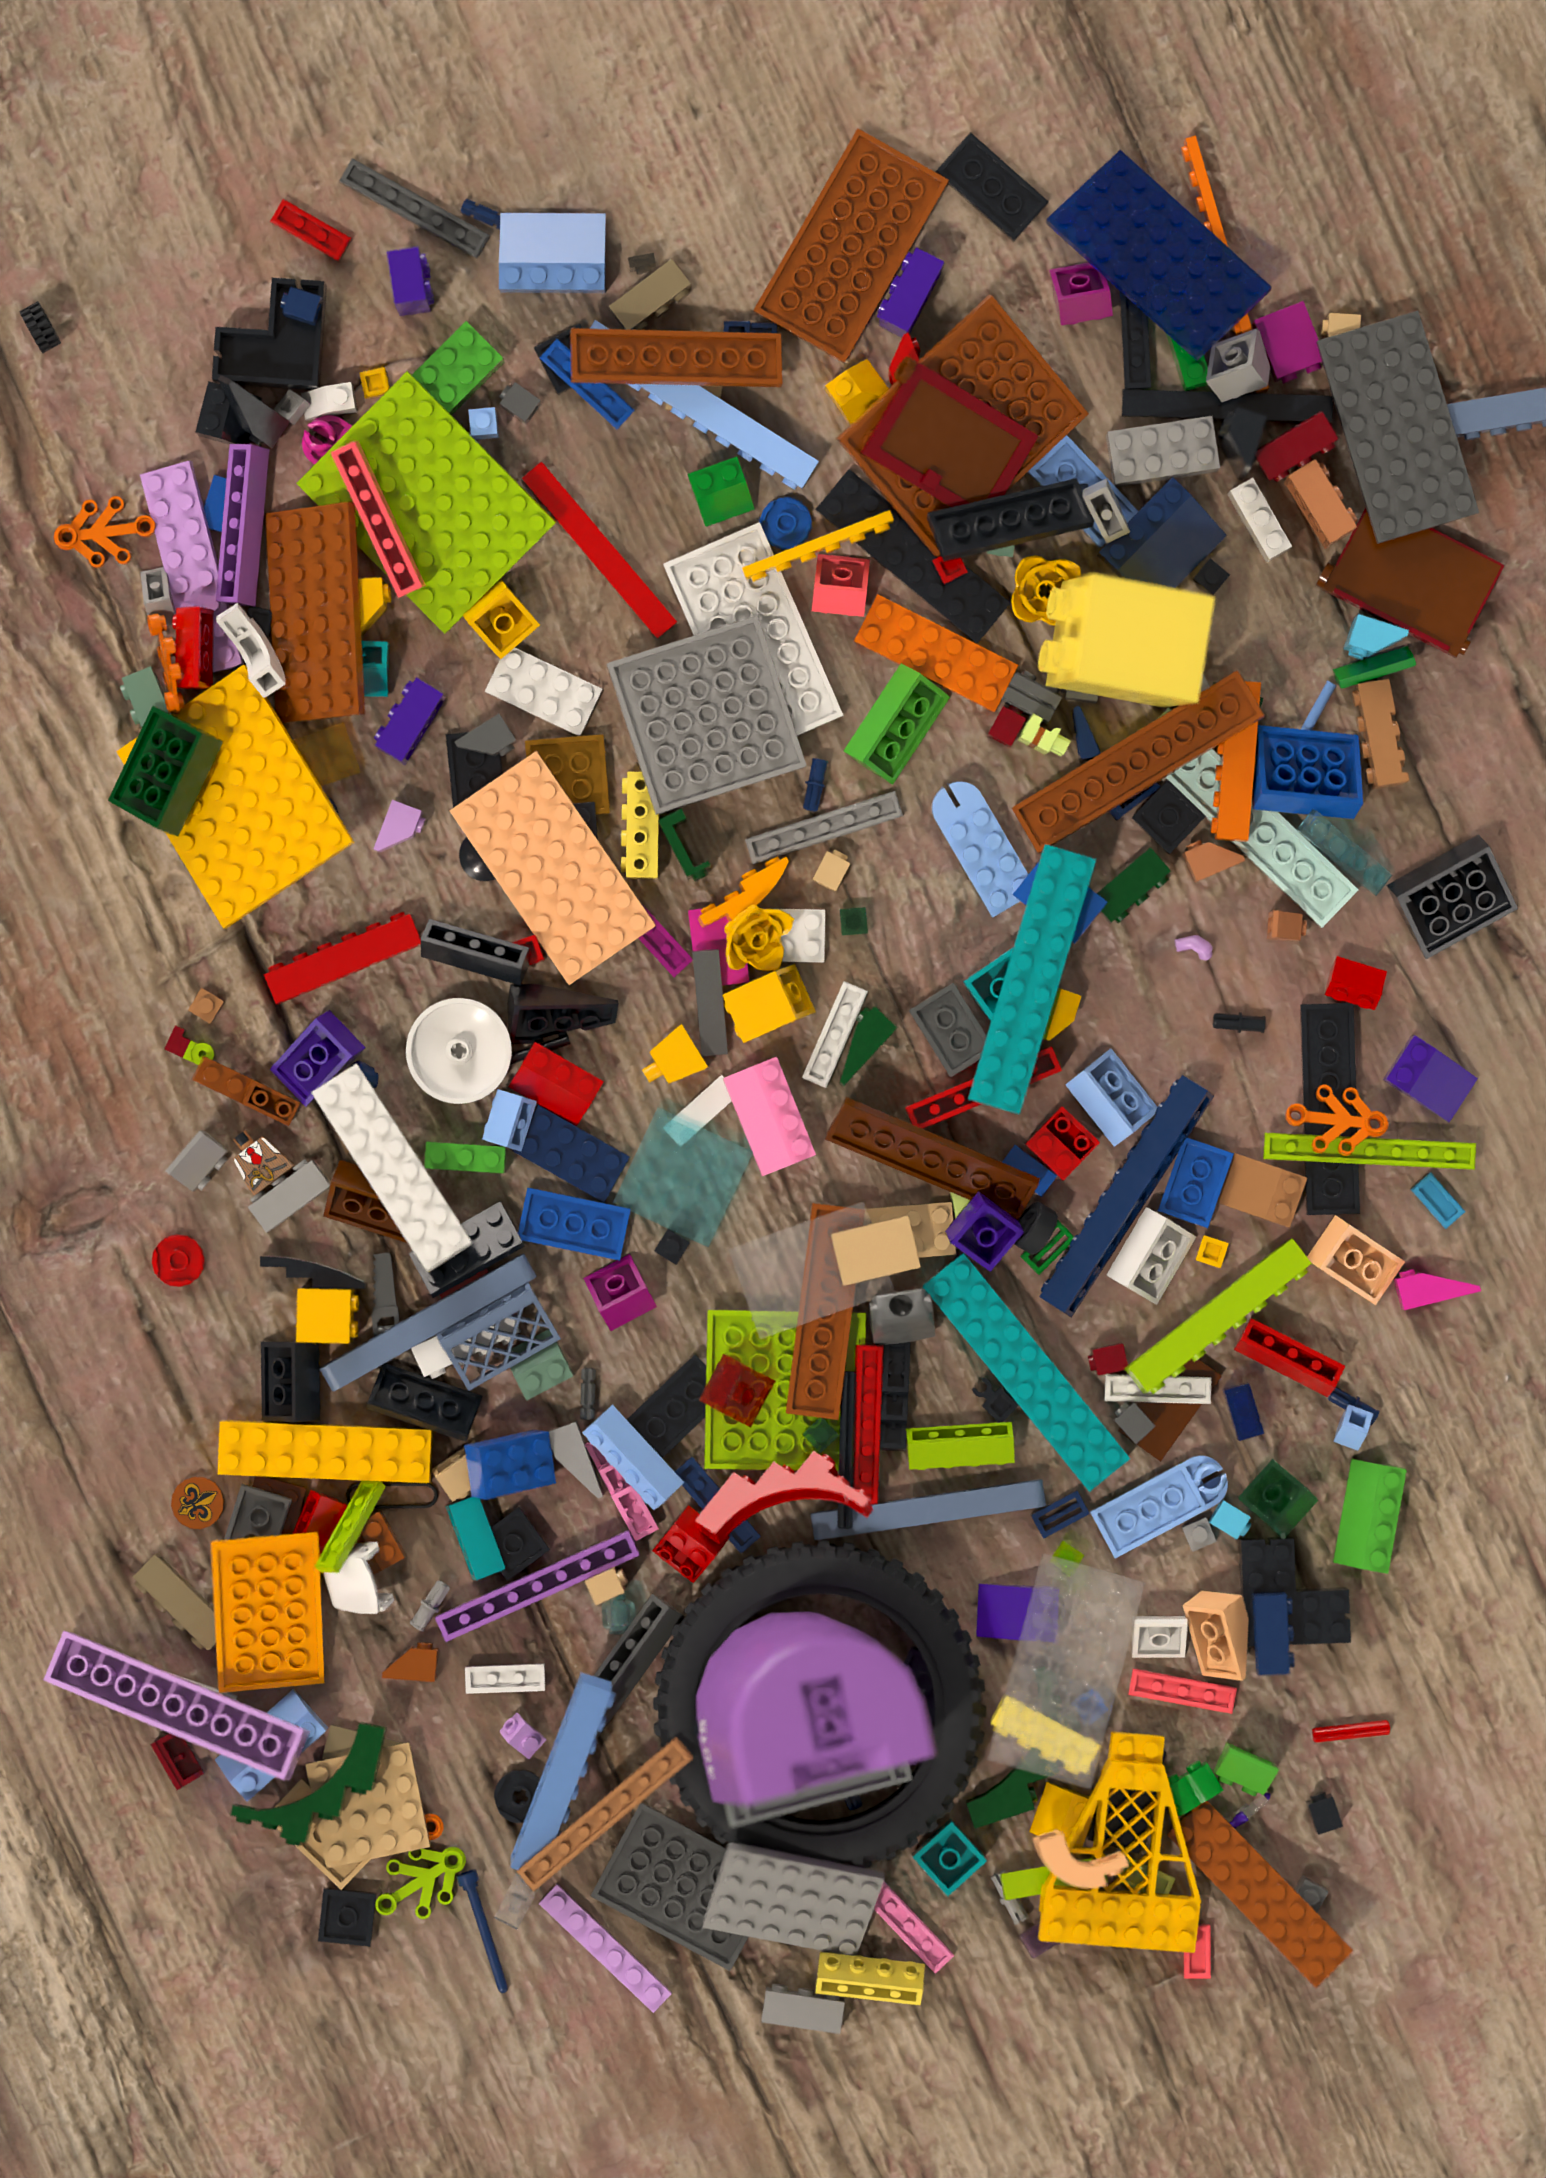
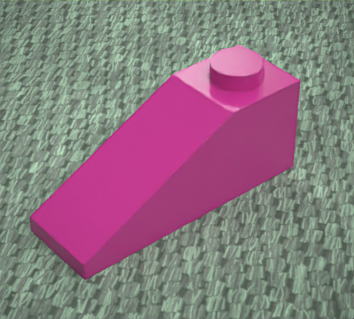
[1394,1269,1481,1310]

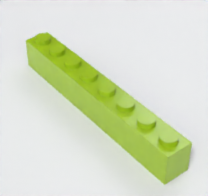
[1124,1238,1312,1394]

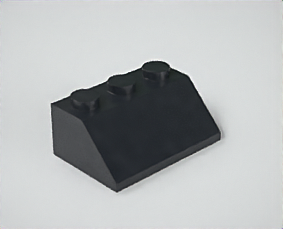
[261,1341,320,1422]

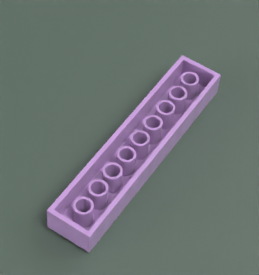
[44,1631,310,1781]

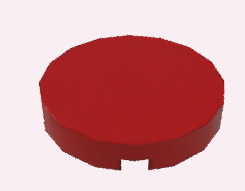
[152,1234,205,1287]

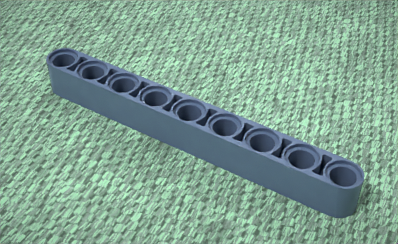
[320,1253,537,1392]
[810,1479,1046,1540]

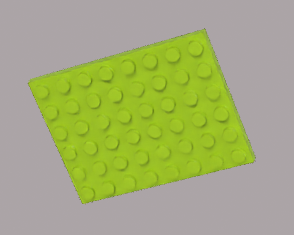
[296,371,557,634]

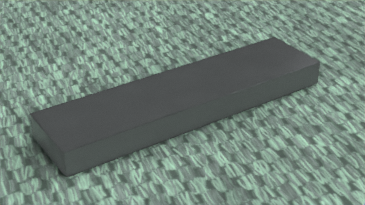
[692,949,728,1056]

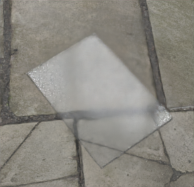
[728,1202,895,1339]

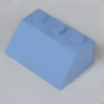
[1065,1048,1157,1147]

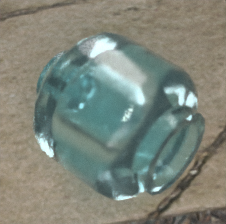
[601,1595,636,1635]

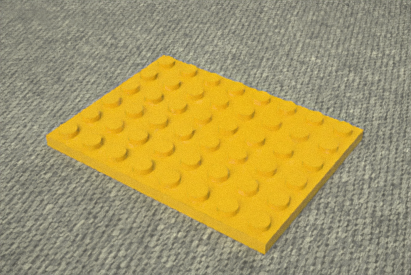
[116,665,355,929]

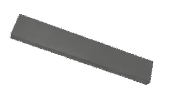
[339,158,490,259]

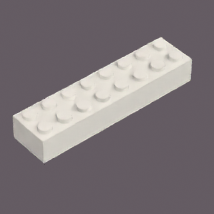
[312,1064,472,1273]

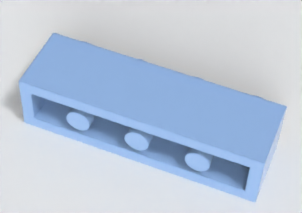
[582,1405,684,1510]

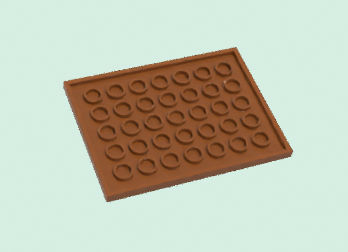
[836,295,1089,557]

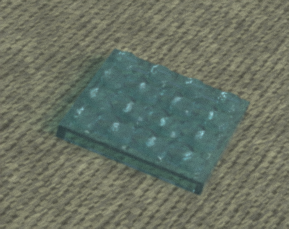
[613,1107,753,1247]

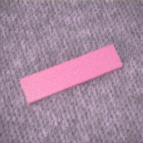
[874,1881,954,1974]

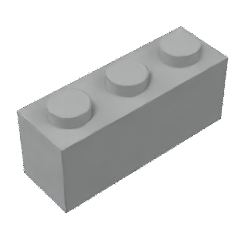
[248,1159,331,1233]
[761,1984,845,2034]

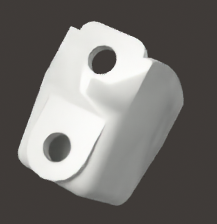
[323,1542,394,1614]

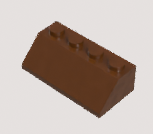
[323,1160,440,1244]

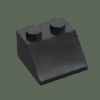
[195,381,262,444]

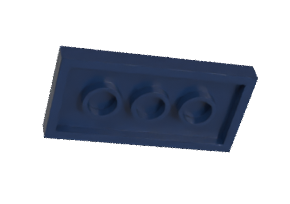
[512,1105,630,1202]

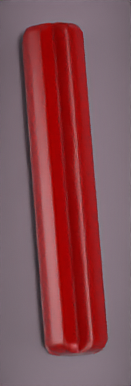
[1312,1720,1390,1743]

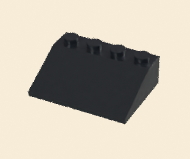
[1386,834,1518,959]

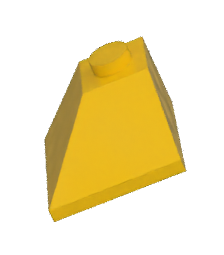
[825,359,889,425]
[1042,988,1081,1041]

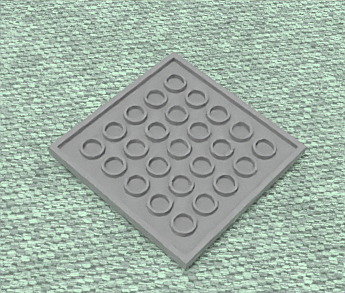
[606,616,807,815]

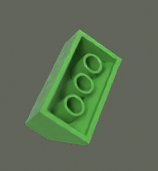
[844,663,950,785]
[1333,1459,1407,1574]

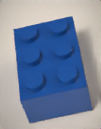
[464,1430,556,1499]

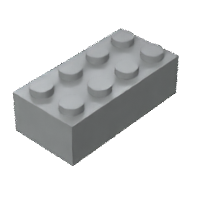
[1106,416,1220,487]

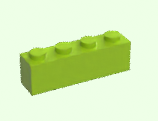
[906,1422,1015,1470]

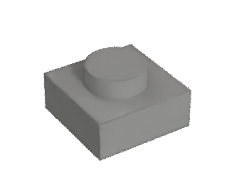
[273,389,310,425]
[1182,1517,1217,1552]

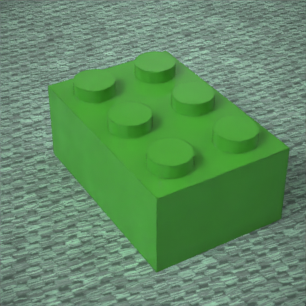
[412,321,505,415]

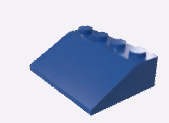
[1252,725,1363,819]

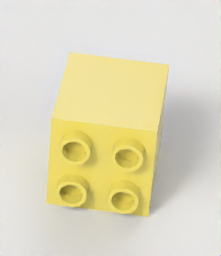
[1038,574,1215,708]

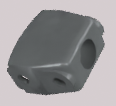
[868,1288,935,1345]

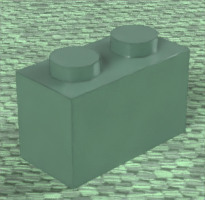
[120,666,172,727]

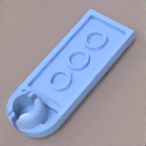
[932,781,1028,918]
[1090,1455,1228,1559]

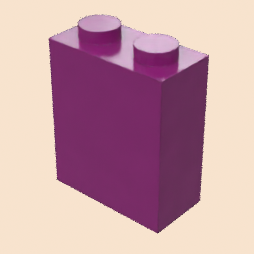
[1252,301,1322,384]

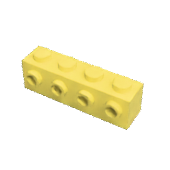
[621,772,659,879]
[815,1952,925,2005]

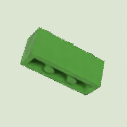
[424,1142,507,1173]

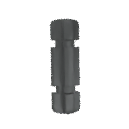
[580,1368,596,1420]

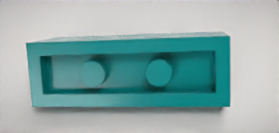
[445,1497,505,1580]

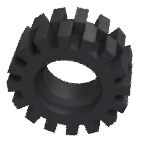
[19,301,61,353]

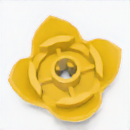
[1011,555,1081,626]
[724,905,794,971]

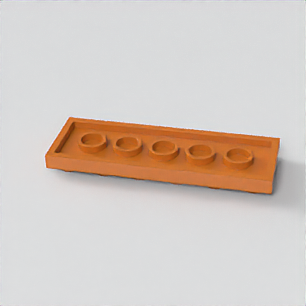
[854,594,1018,713]

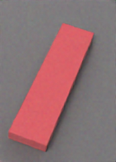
[1128,1668,1237,1714]

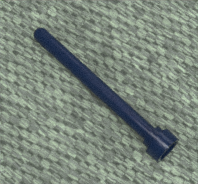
[456,1869,508,1993]

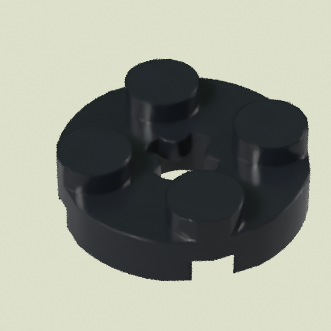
[494,1769,540,1823]

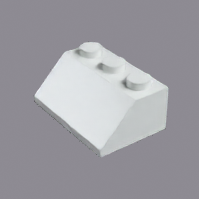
[1107,1207,1196,1305]

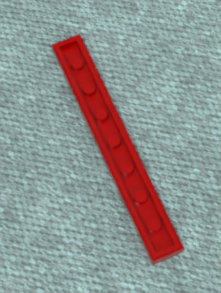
[522,461,678,640]

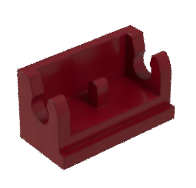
[151,1733,204,1790]

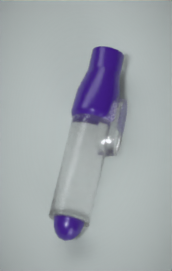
[1230,1793,1271,1829]

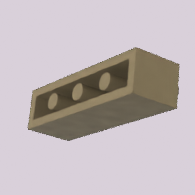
[133,1553,216,1651]

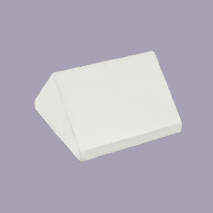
[1132,1616,1188,1658]

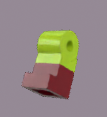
[164,1025,216,1065]

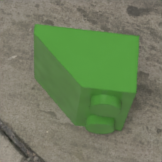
[1213,1742,1279,1797]

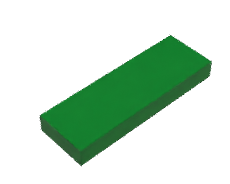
[1333,646,1416,689]

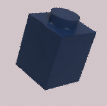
[280,287,323,326]

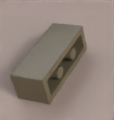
[609,259,691,330]

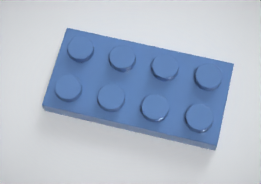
[1028,435,1139,548]

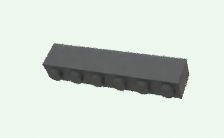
[560,1594,685,1739]

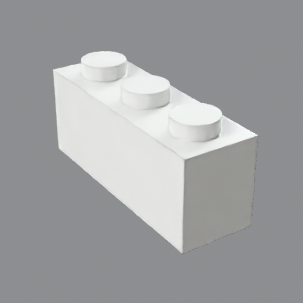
[1227,478,1292,563]

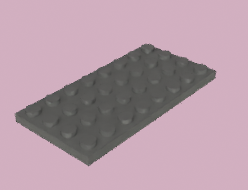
[1316,311,1479,544]

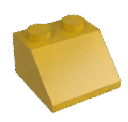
[358,577,391,637]
[463,579,540,660]
[1029,1781,1098,1847]

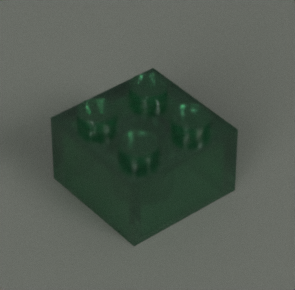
[1238,1459,1319,1539]

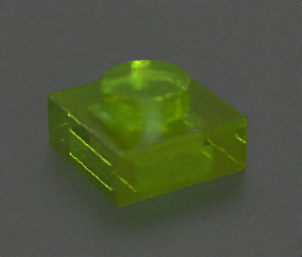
[1048,1540,1085,1577]

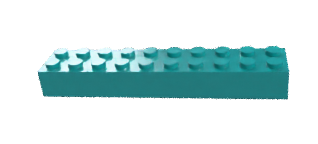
[968,844,1096,1115]
[922,1253,1131,1492]

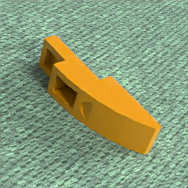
[698,856,789,928]

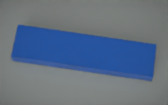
[539,339,635,430]

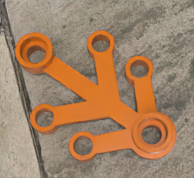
[54,496,155,568]
[147,613,184,715]
[1285,1085,1388,1156]

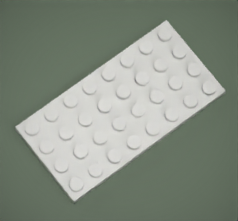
[663,522,843,736]

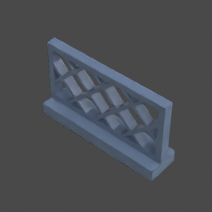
[436,1282,561,1391]

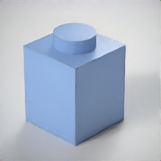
[469,407,499,440]
[1333,1404,1373,1451]

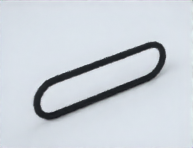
[346,1482,438,1509]

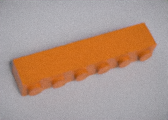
[1211,681,1261,842]

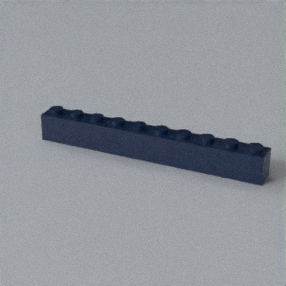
[1039,1075,1214,1318]

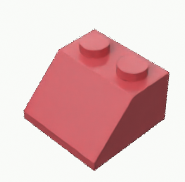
[812,554,870,617]

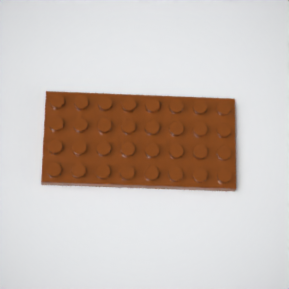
[753,128,949,364]
[265,502,365,724]

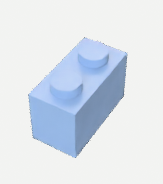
[482,1089,537,1151]

